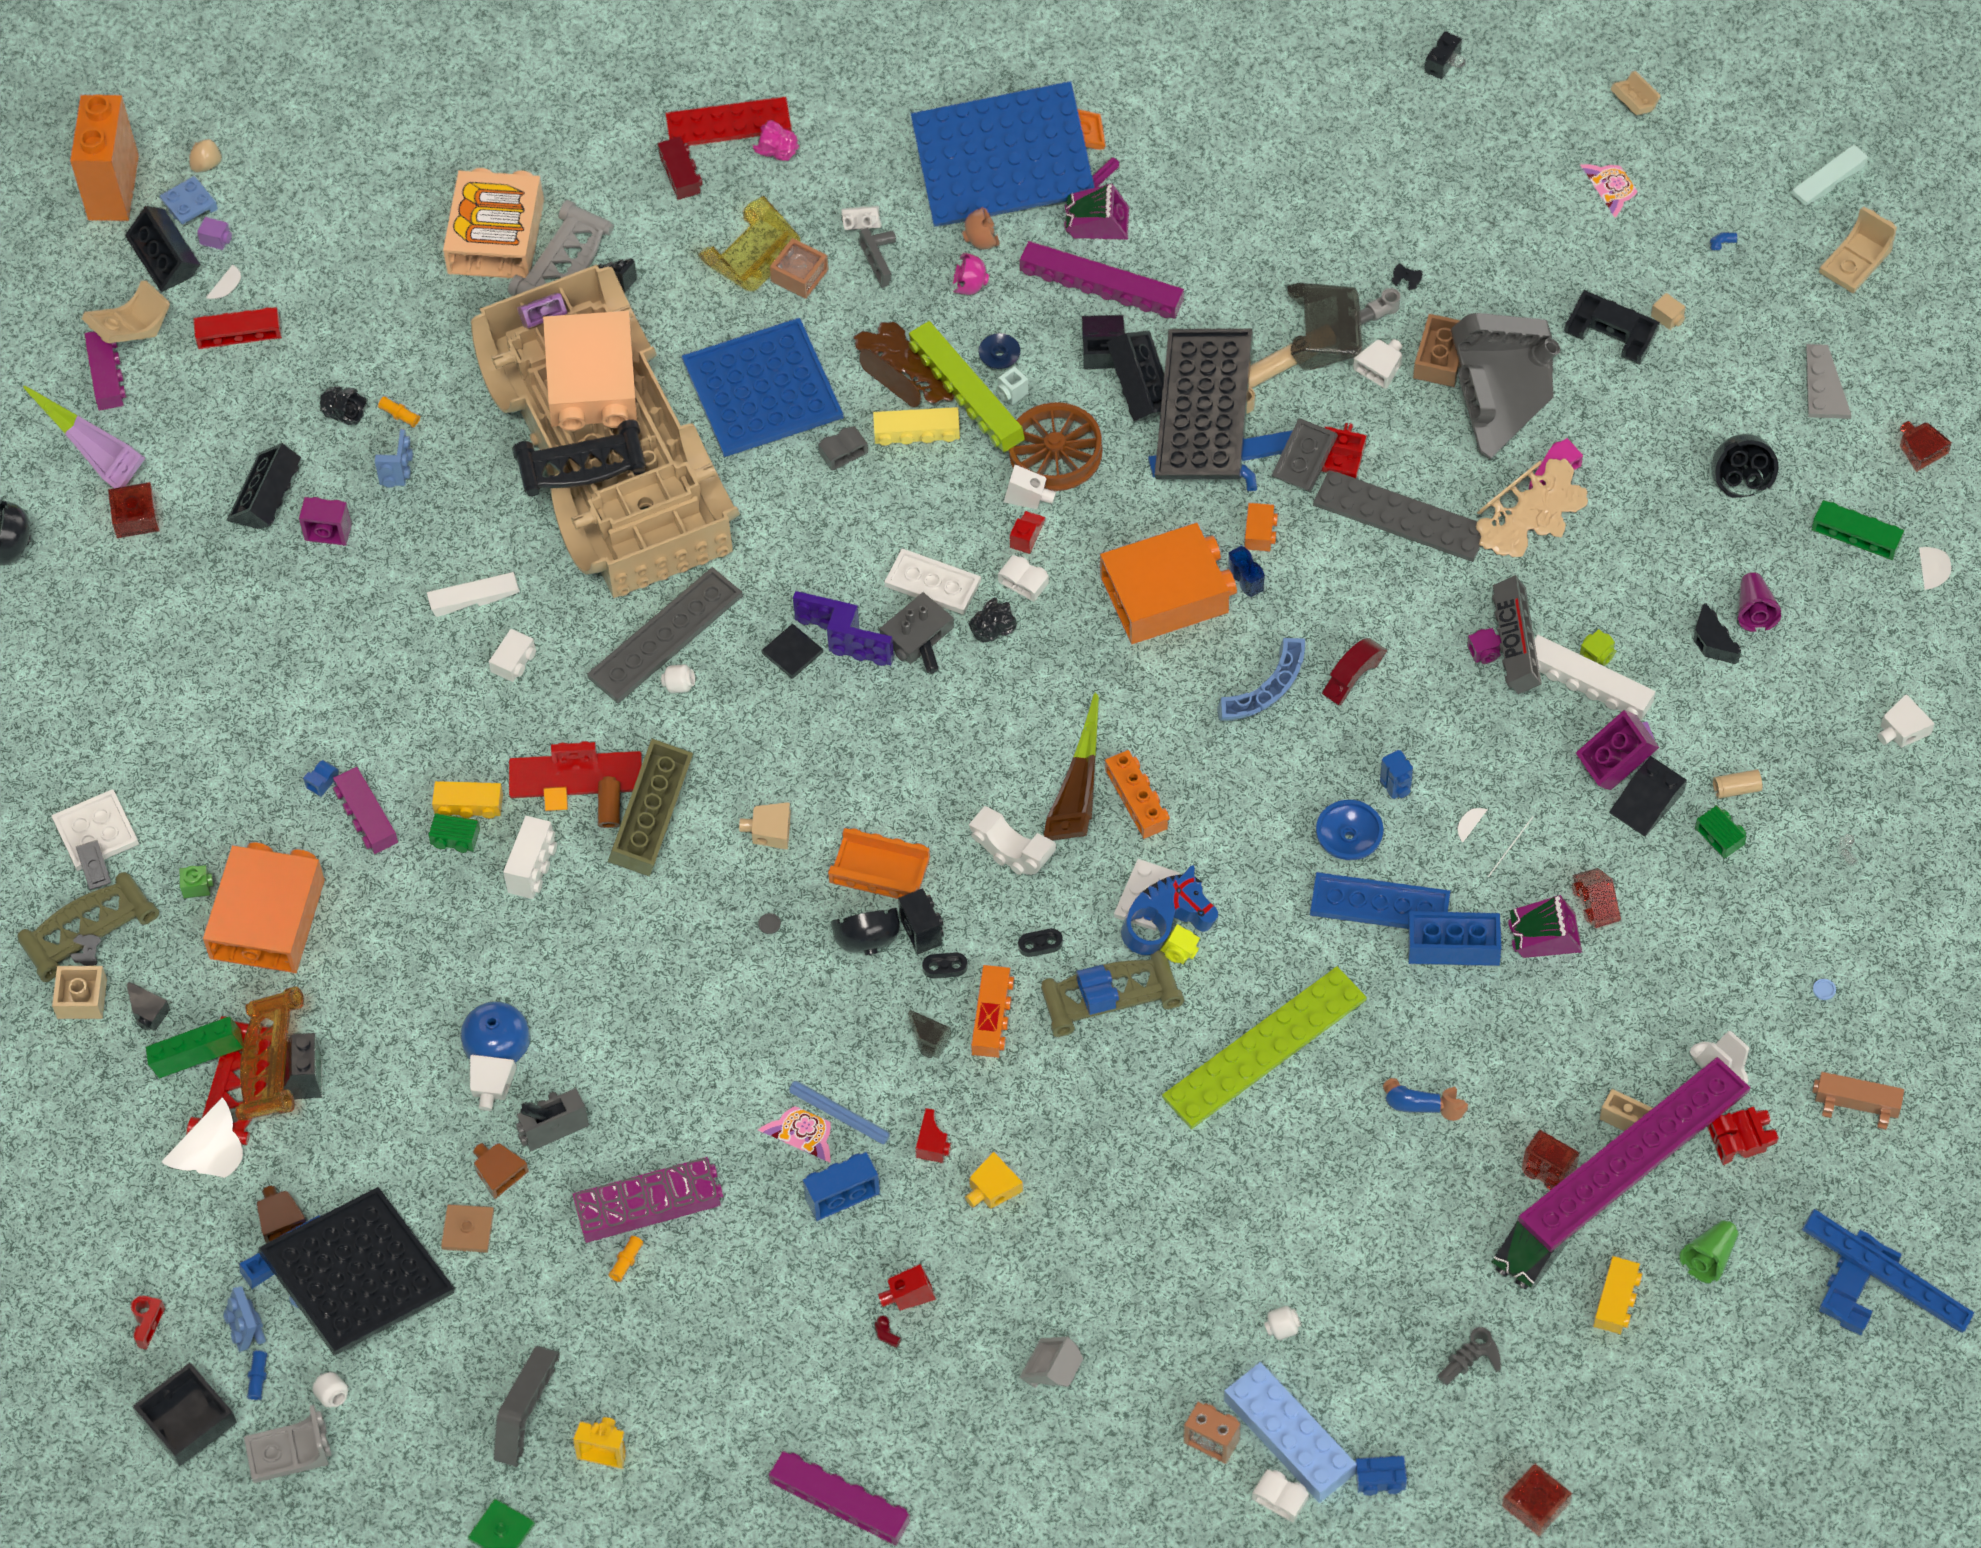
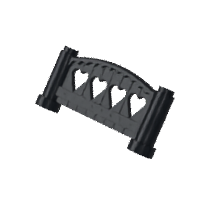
[512,420,646,497]

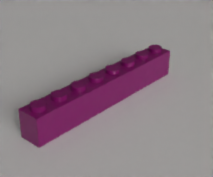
[1019,241,1184,319]

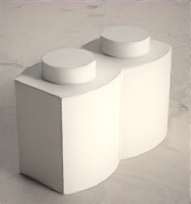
[998,555,1049,602]
[1252,1470,1309,1523]

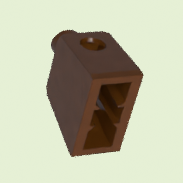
[256,1185,306,1243]

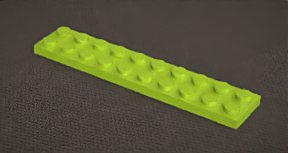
[1162,966,1367,1130]

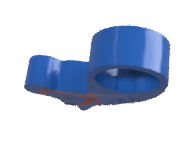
[1121,865,1218,955]

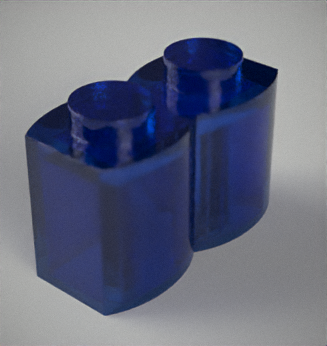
[1228,546,1265,597]

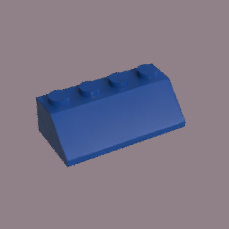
[1408,911,1501,966]

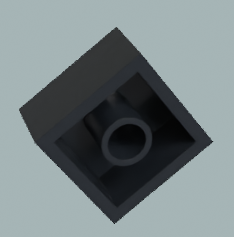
[898,888,944,955]

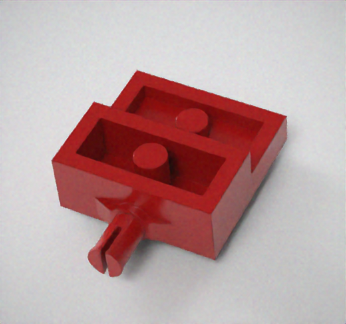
[1321,422,1367,478]

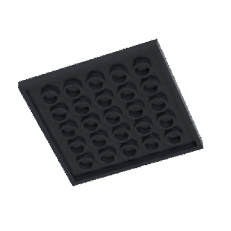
[258,1187,455,1356]

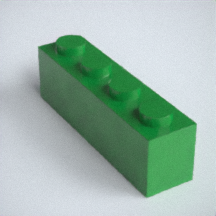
[1811,500,1904,561]
[145,1016,244,1079]

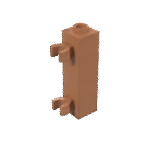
[1812,1072,1904,1130]

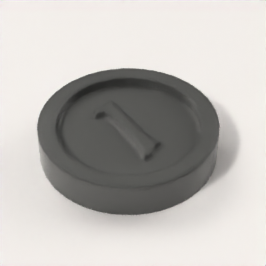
[758,913,781,934]

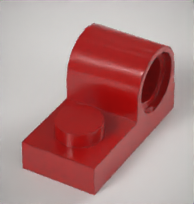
[131,1296,165,1350]

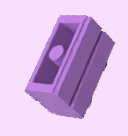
[517,293,567,328]

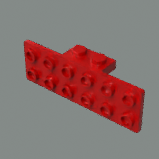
[509,741,642,798]

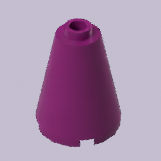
[1738,572,1781,632]

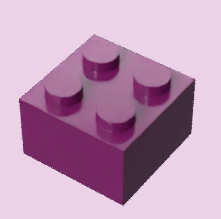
[299,497,352,546]

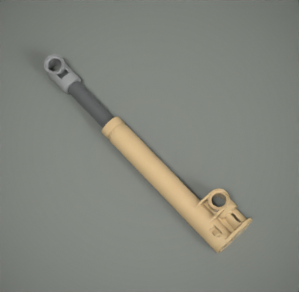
[1246,288,1400,414]

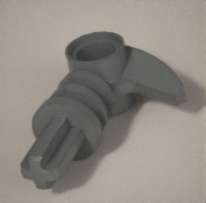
[1438,1327,1501,1385]

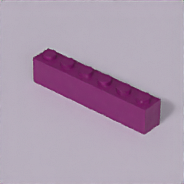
[769,1451,910,1546]

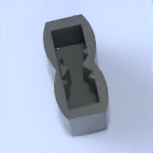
[818,426,868,470]

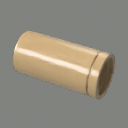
[1713,769,1763,799]

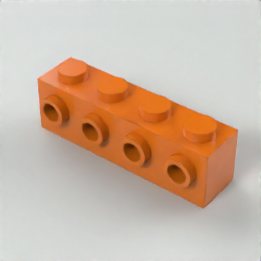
[1105,750,1170,839]

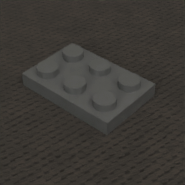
[1272,418,1338,493]

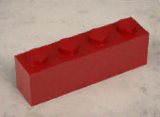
[194,307,281,349]

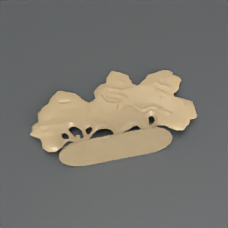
[1476,459,1588,557]

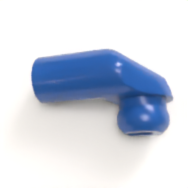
[1709,233,1737,250]
[1241,464,1257,491]

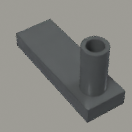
[858,228,896,288]

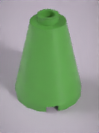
[1679,1220,1739,1283]

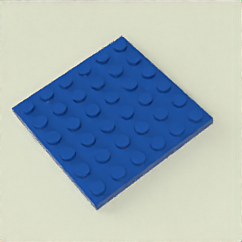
[682,318,843,457]

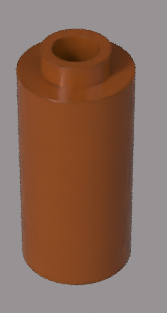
[597,776,620,828]

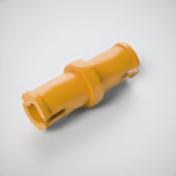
[378,396,420,428]
[608,1236,643,1282]

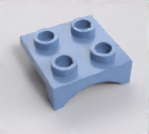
[159,176,218,225]

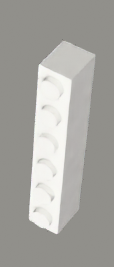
[1535,635,1655,721]

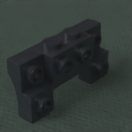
[1564,290,1660,364]

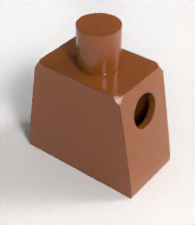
[473,1143,529,1199]

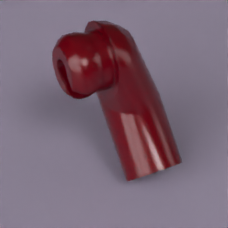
[874,1315,902,1348]

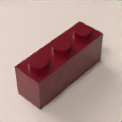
[657,136,703,200]

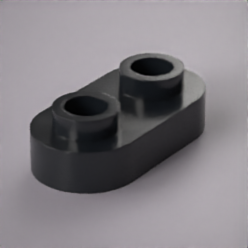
[1018,928,1063,957]
[922,952,968,978]

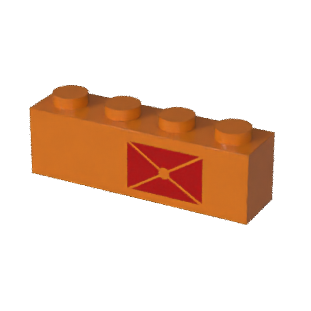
[971,965,1014,1058]

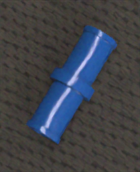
[246,1351,268,1400]

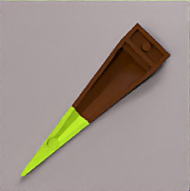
[1043,692,1099,841]

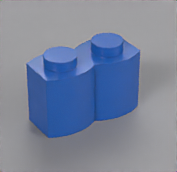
[1076,964,1119,1015]

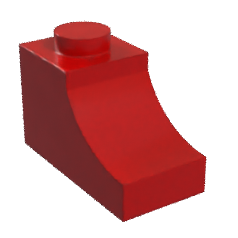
[1010,511,1045,554]
[915,1108,951,1163]

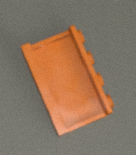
[828,828,930,899]

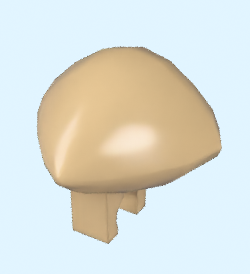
[189,139,222,173]

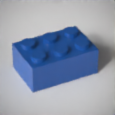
[803,1152,880,1222]

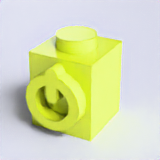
[1160,924,1200,964]

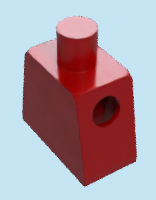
[878,1264,936,1311]

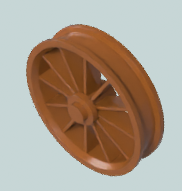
[1009,402,1103,491]

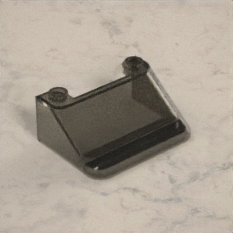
[1287,283,1362,371]

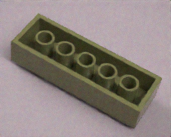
[608,738,693,877]

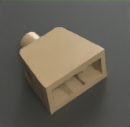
[739,802,791,849]

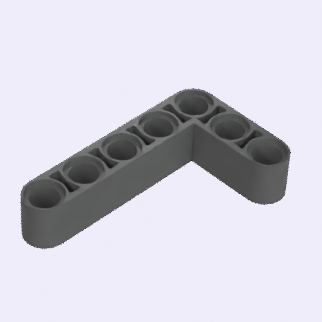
[494,1346,560,1467]

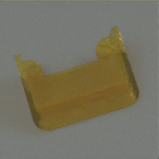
[698,195,801,291]

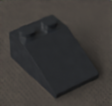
[1609,756,1687,837]

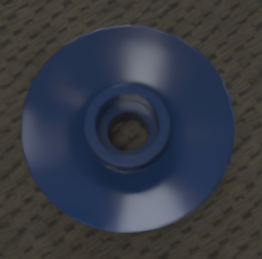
[978,333,1021,369]

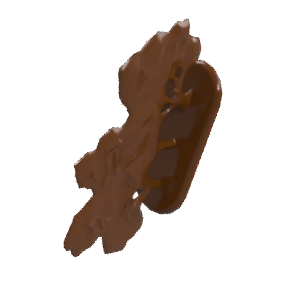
[853,322,954,407]

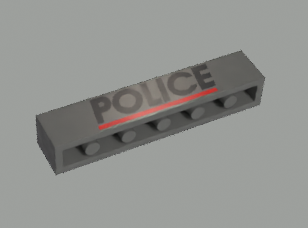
[1492,575,1542,695]

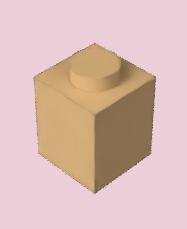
[1651,293,1686,330]

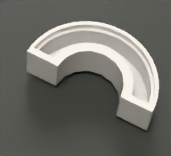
[969,806,1056,875]

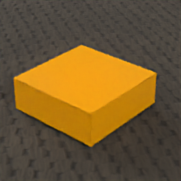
[544,787,568,811]

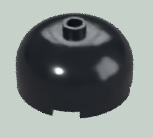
[1712,434,1779,498]
[0,499,31,566]
[830,908,900,956]

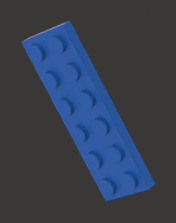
[1310,872,1451,929]

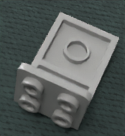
[244,1405,331,1483]

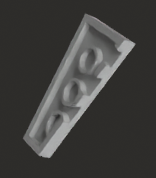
[1806,344,1852,419]

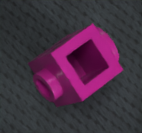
[1467,628,1502,664]

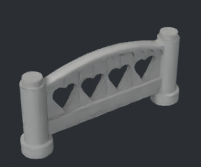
[508,200,614,296]

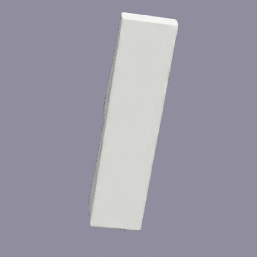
[427,572,520,617]

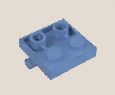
[223,1286,266,1352]

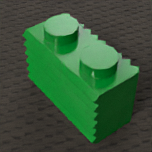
[1695,805,1747,859]
[428,813,480,853]

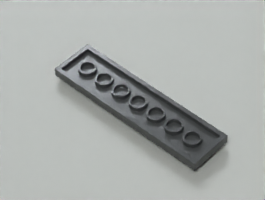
[1313,471,1481,562]
[587,567,743,704]

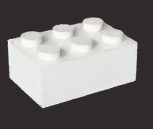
[503,816,557,899]

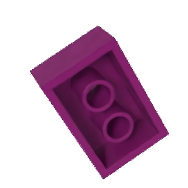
[1576,710,1660,790]

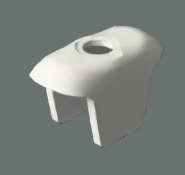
[1690,1031,1749,1083]

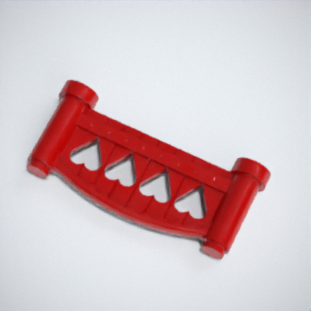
[186,1016,280,1146]

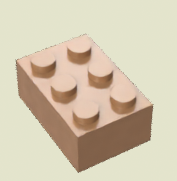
[1413,314,1460,387]

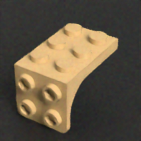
[1819,207,1897,294]
[82,281,170,343]

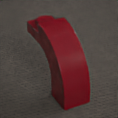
[1322,638,1387,705]

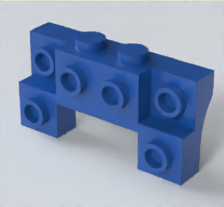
[1819,1230,1902,1336]

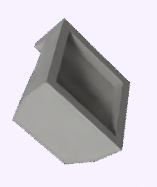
[1019,1337,1083,1388]

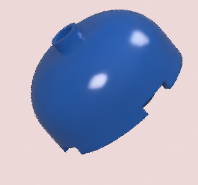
[461,1001,530,1064]

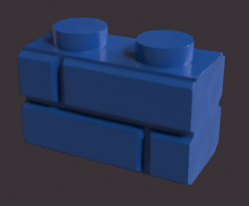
[1380,750,1413,799]
[1355,1456,1407,1496]

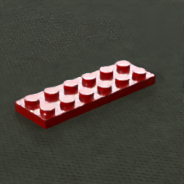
[665,96,792,146]

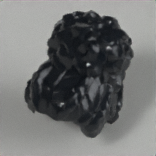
[320,386,367,425]
[968,598,1017,643]

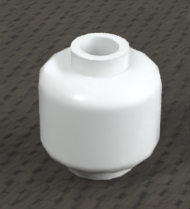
[661,664,695,693]
[1264,1306,1301,1340]
[312,1372,348,1408]

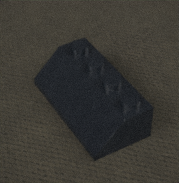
[124,205,201,292]
[1107,330,1164,422]
[227,443,301,529]

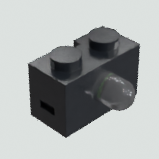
[1424,31,1466,80]

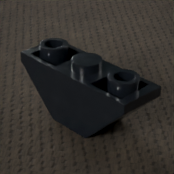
[597,258,637,293]
[1693,603,1741,664]

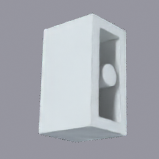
[489,629,536,682]

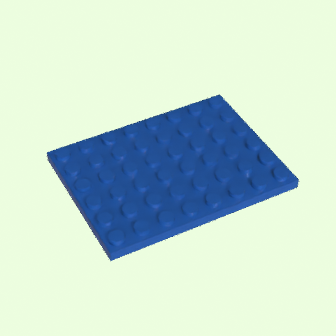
[910,81,1095,227]

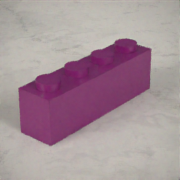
[84,331,127,411]
[332,767,398,854]

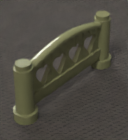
[17,872,159,982]
[1041,951,1185,1037]

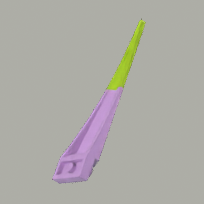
[23,386,145,492]

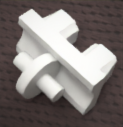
[841,206,882,230]

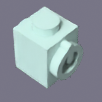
[996,366,1029,405]

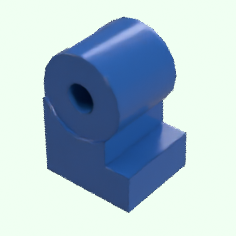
[303,760,339,797]

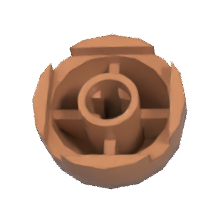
[962,207,1000,250]

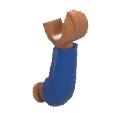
[1383,1078,1468,1121]

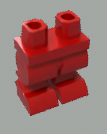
[1707,1107,1779,1165]

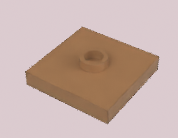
[441,1204,494,1253]

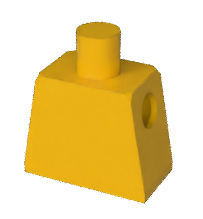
[965,1152,1023,1209]

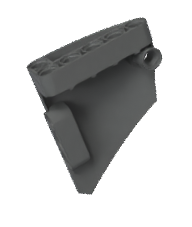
[1451,313,1560,459]

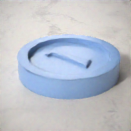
[1813,979,1836,1000]

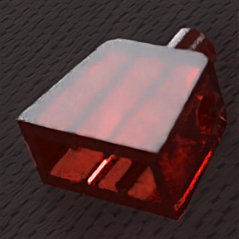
[1900,421,1952,472]

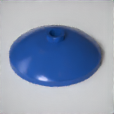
[1316,800,1384,860]

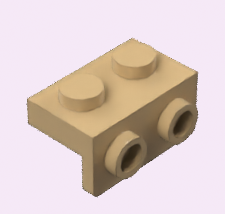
[1610,71,1661,115]

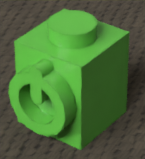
[179,865,214,898]

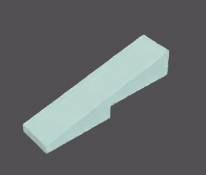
[1791,145,1868,206]

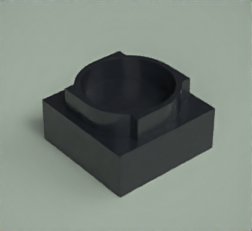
[132,1362,237,1467]

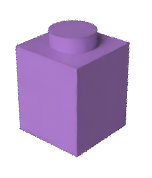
[197,217,232,250]

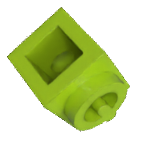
[1580,629,1617,666]

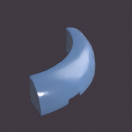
[1217,638,1305,721]

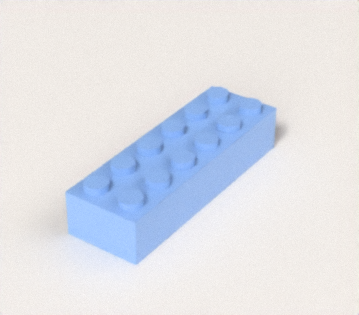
[1224,1362,1357,1503]

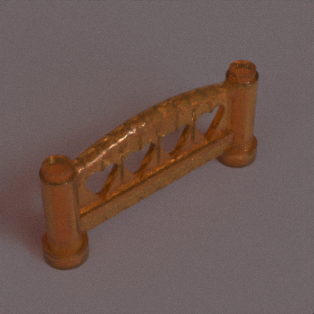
[235,986,304,1121]

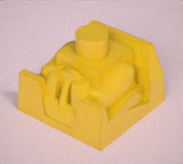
[573,1417,626,1469]

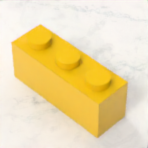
[432,781,503,819]
[1593,1256,1643,1335]

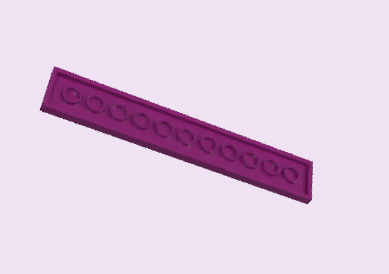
[1518,1057,1751,1252]

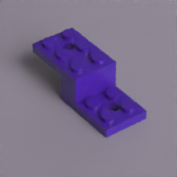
[793,591,894,666]

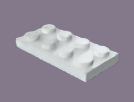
[884,549,981,615]

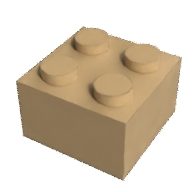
[52,966,107,1019]

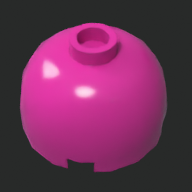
[953,253,989,295]

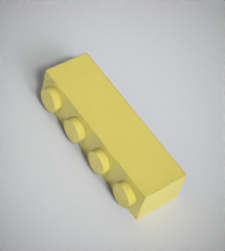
[873,407,960,446]

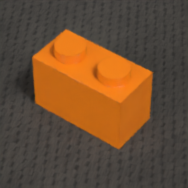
[1245,503,1278,551]

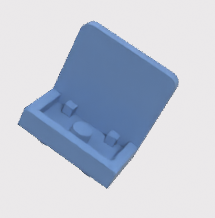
[375,429,413,487]

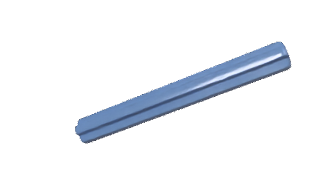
[789,1081,890,1144]

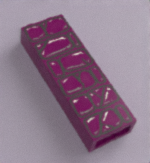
[572,1157,724,1243]

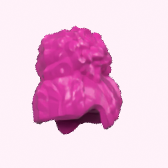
[753,120,799,161]

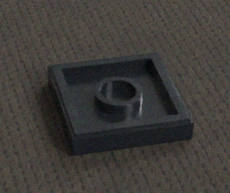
[761,623,823,679]

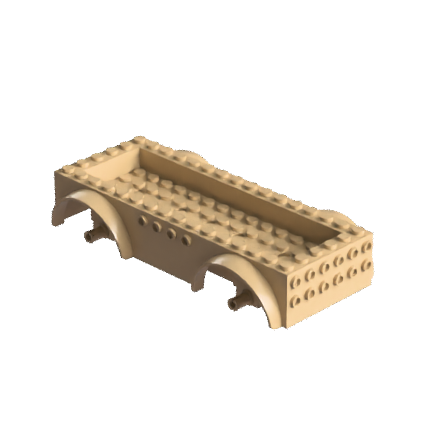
[471,265,740,598]

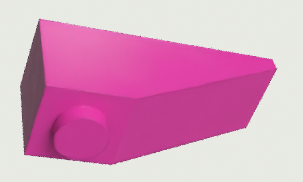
[1529,438,1583,490]

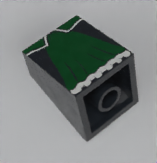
[276,1033,322,1101]
[1491,1220,1568,1290]

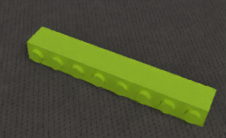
[908,320,1025,453]

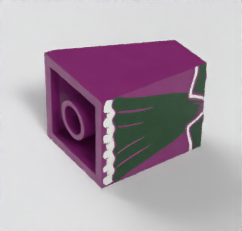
[1064,183,1129,240]
[1508,895,1583,958]

